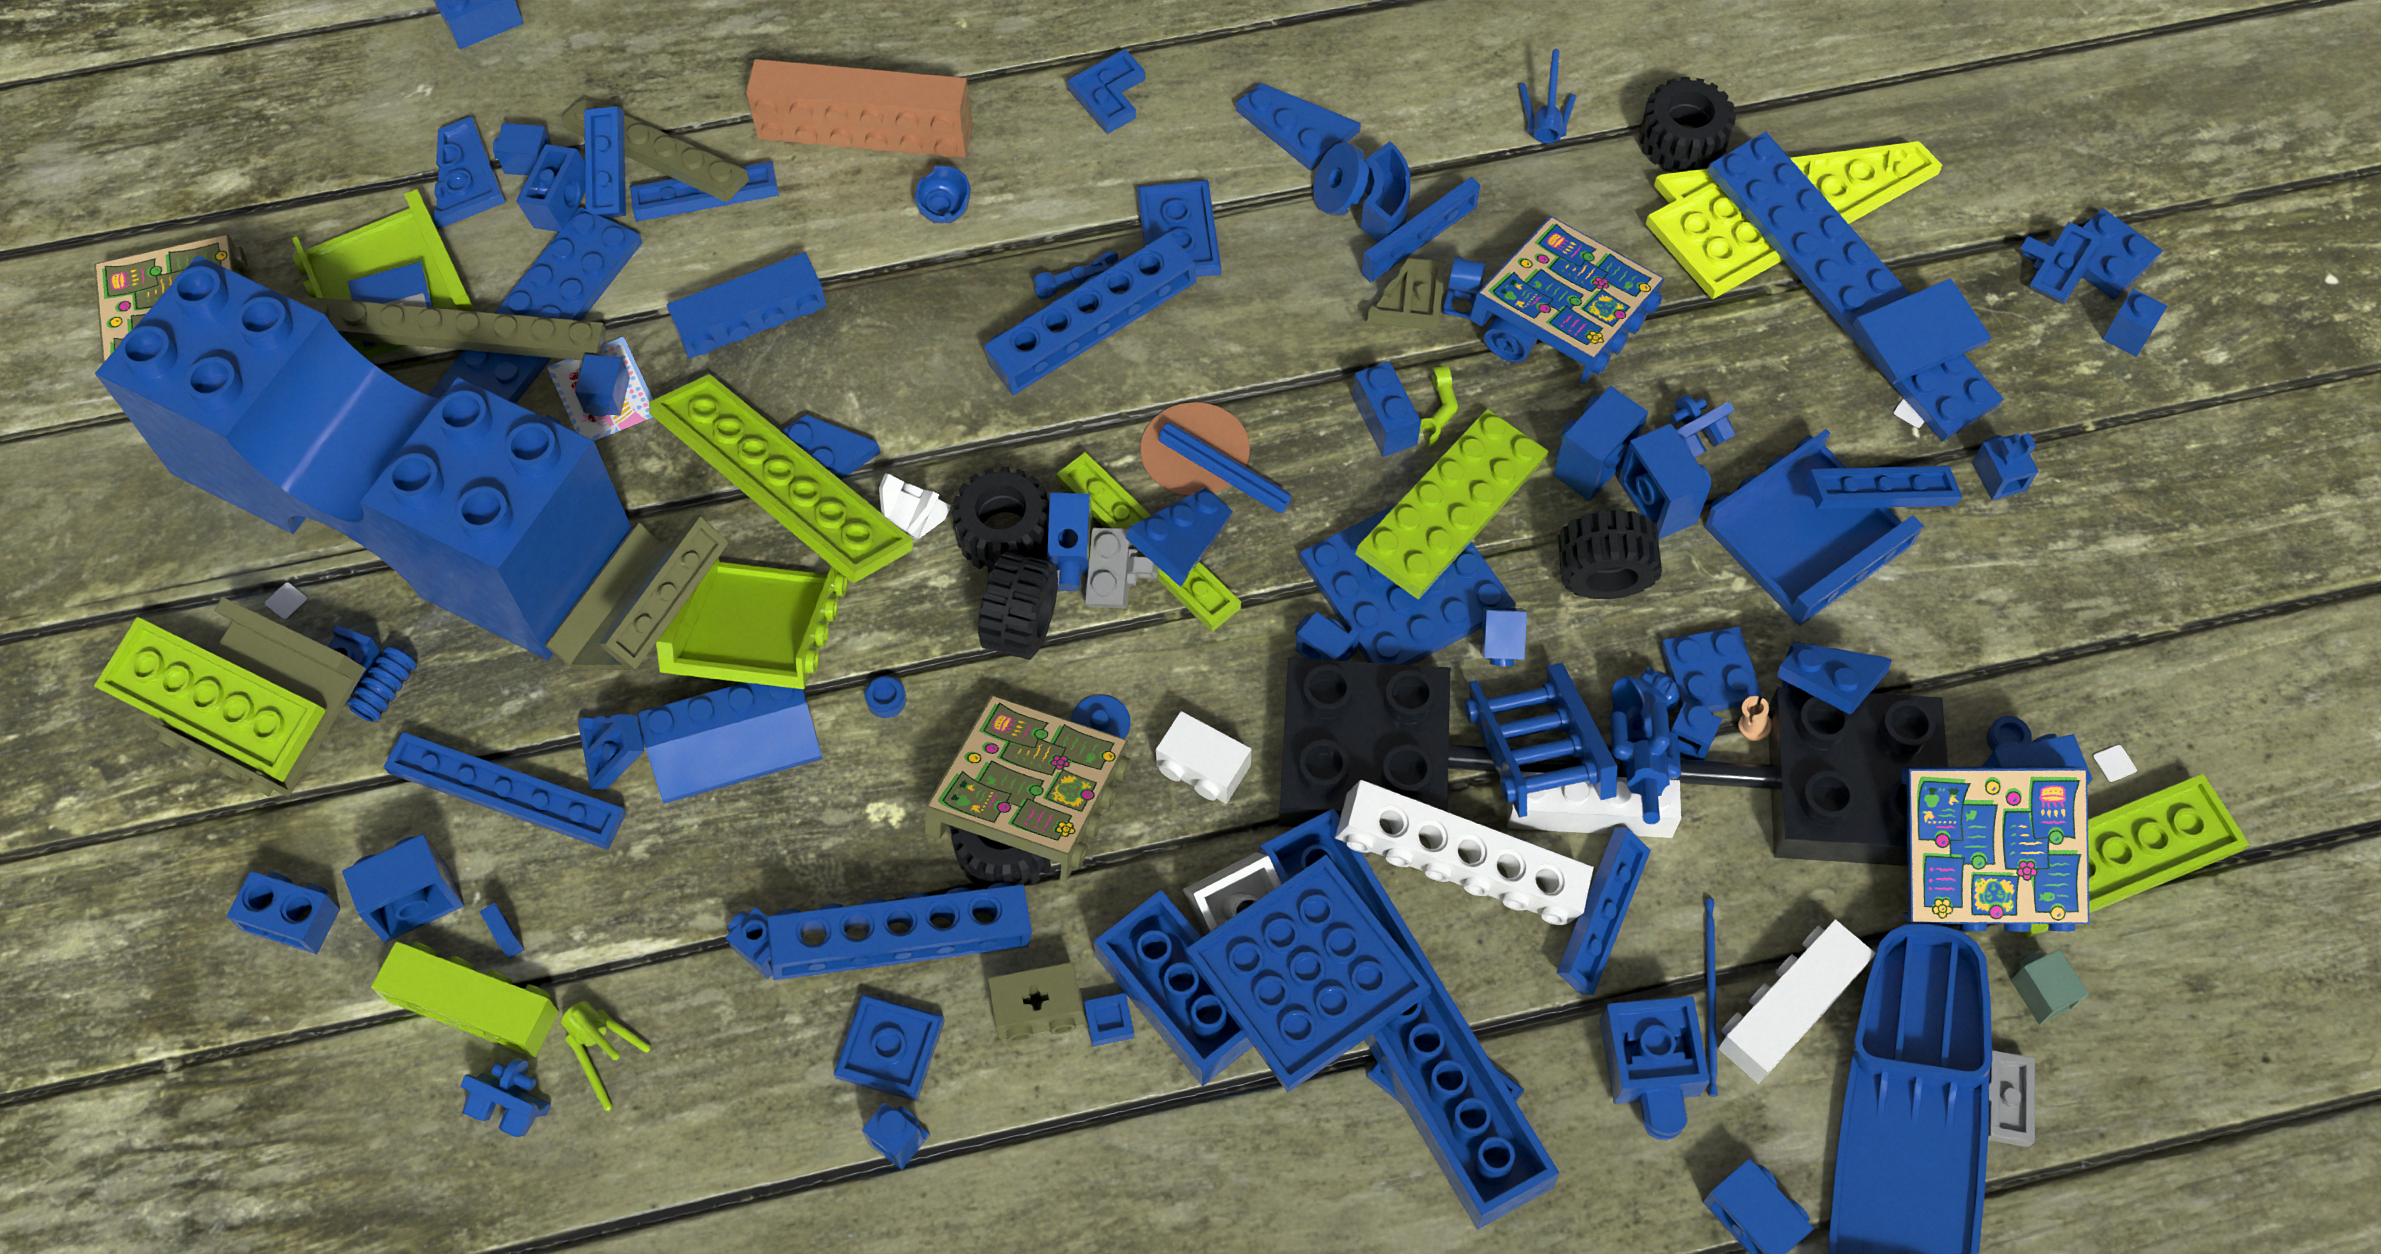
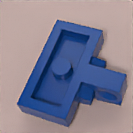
[2020,222,2104,305]

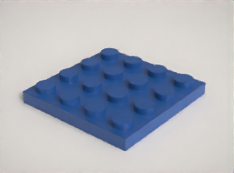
[1299,503,1516,665]
[1185,855,1431,1093]

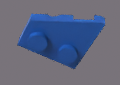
[781,415,880,480]
[1777,643,1892,715]
[578,714,644,790]

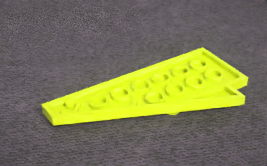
[1646,141,1942,300]

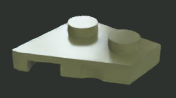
[1367,258,1445,330]

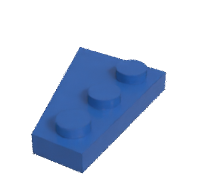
[1236,83,1361,171]
[433,116,505,229]
[1125,487,1233,587]

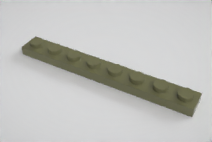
[301,297,606,360]

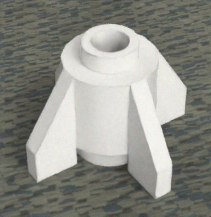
[879,473,951,540]

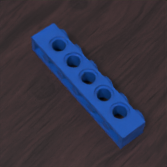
[984,232,1197,396]
[767,882,1032,980]

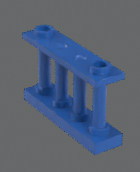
[1464,662,1617,818]

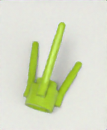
[561,1001,651,1112]

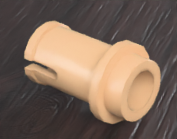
[1739,696,1772,741]

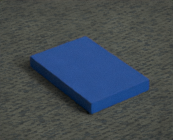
[1137,180,1221,277]
[1853,278,1992,384]

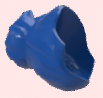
[1611,667,1680,742]

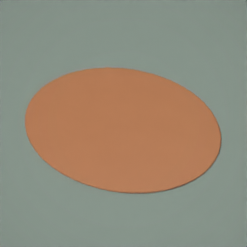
[1140,402,1250,496]

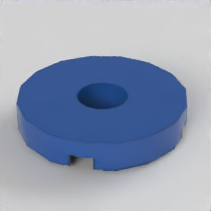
[1313,142,1369,216]

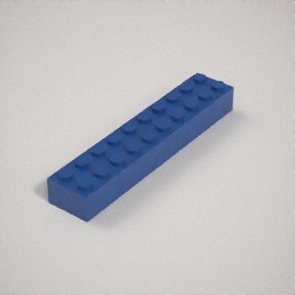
[1260,808,1560,1230]

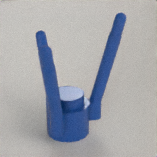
[1519,49,1576,143]

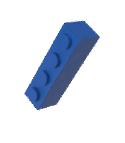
[666,252,826,359]

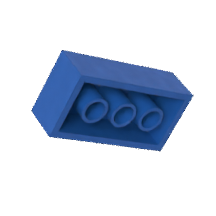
[1094,890,1253,1087]

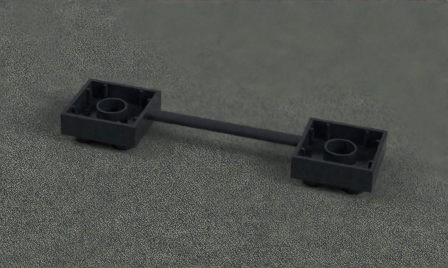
[1278,658,1948,866]

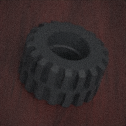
[1639,77,1736,172]
[952,467,1050,573]
[1558,510,1662,599]
[978,551,1058,660]
[950,825,1051,889]

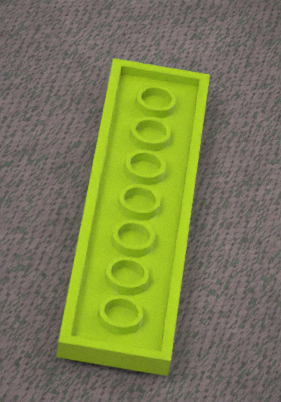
[649,374,914,584]

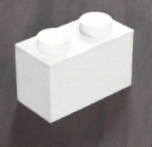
[1156,711,1252,804]

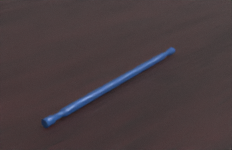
[1706,898,1718,1097]

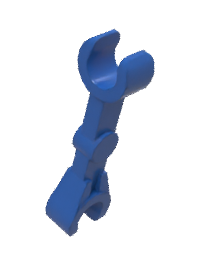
[1034,251,1118,299]

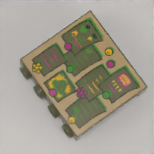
[94,234,248,363]
[925,695,1131,883]

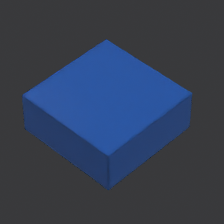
[479,903,524,959]
[1084,993,1135,1047]

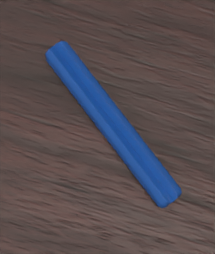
[1159,423,1292,513]

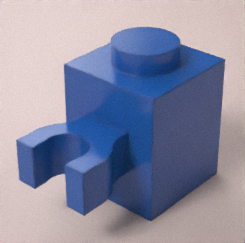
[1972,433,2039,500]

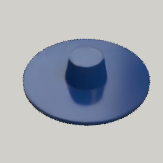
[1070,695,1131,739]

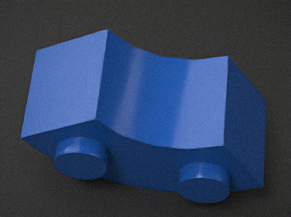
[1361,141,1410,243]

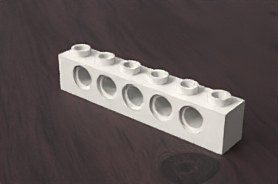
[1335,780,1593,925]

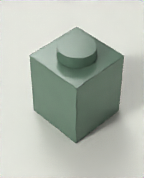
[2011,950,2090,1025]

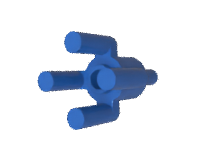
[1610,702,1681,824]

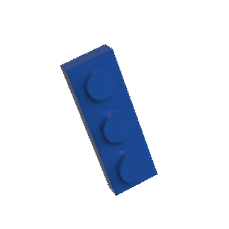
[584,106,626,218]

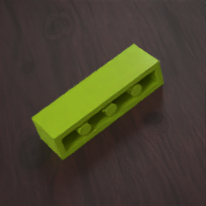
[371,941,559,1058]

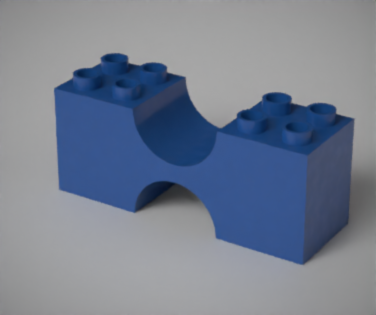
[95,255,632,660]

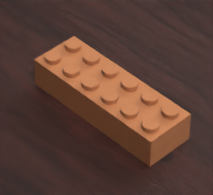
[746,59,973,158]

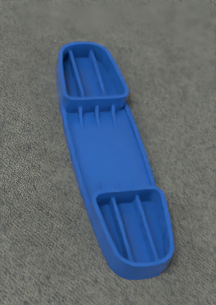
[1828,924,1992,1254]

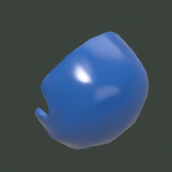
[915,165,971,223]

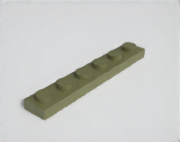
[561,97,749,202]

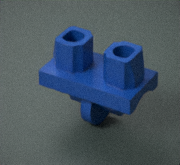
[1670,395,1736,458]
[460,1057,552,1137]

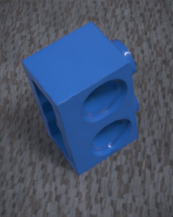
[226,871,340,955]

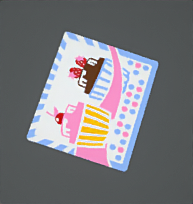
[548,337,653,441]

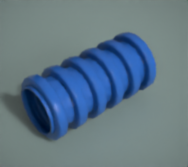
[347,647,417,722]

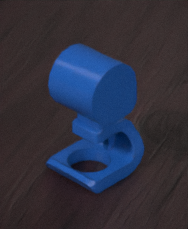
[1442,257,1485,319]

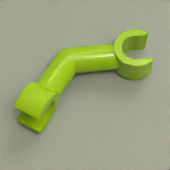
[1419,365,1458,447]

